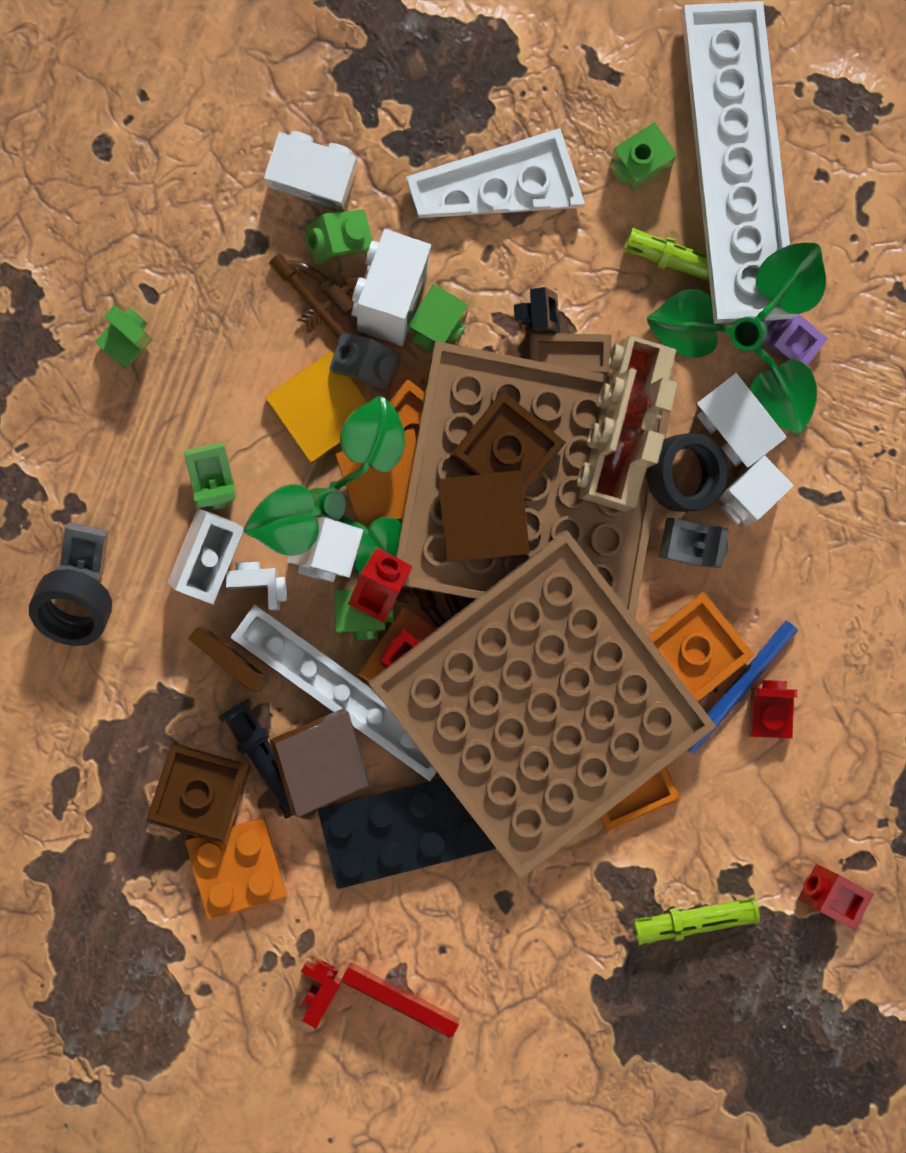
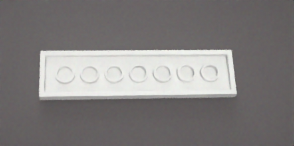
[681,1,798,324]

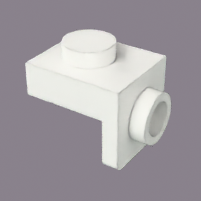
[226,562,287,611]

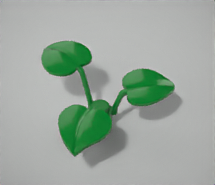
[647,242,827,434]
[243,396,405,574]

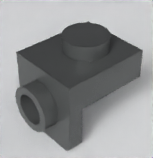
[329,333,400,392]
[659,518,729,568]
[56,522,109,581]

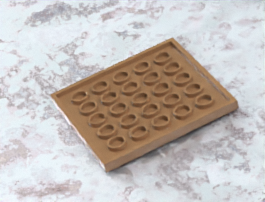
[396,341,670,619]
[368,530,716,879]

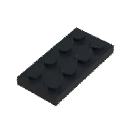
[318,777,496,889]

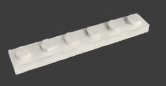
[230,604,437,781]

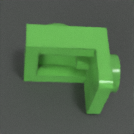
[306,209,373,264]
[96,305,152,368]
[184,442,236,510]

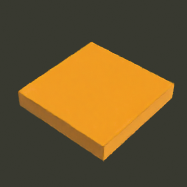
[265,351,368,464]

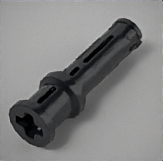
[218,698,293,819]

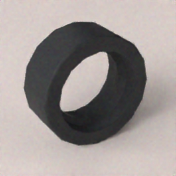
[646,433,728,512]
[29,569,112,646]

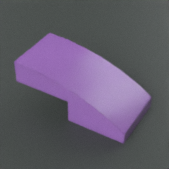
[763,314,828,366]

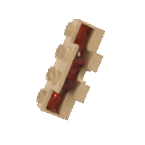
[577,335,678,512]

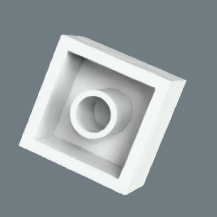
[352,229,432,346]

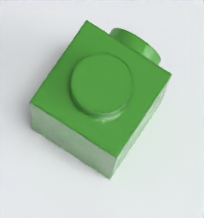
[610,122,677,191]
[408,284,468,353]
[334,590,394,640]

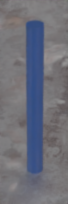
[688,620,798,755]

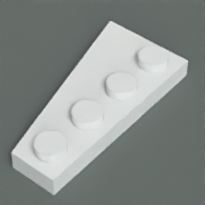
[406,128,585,218]

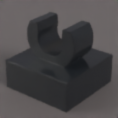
[514,287,560,333]

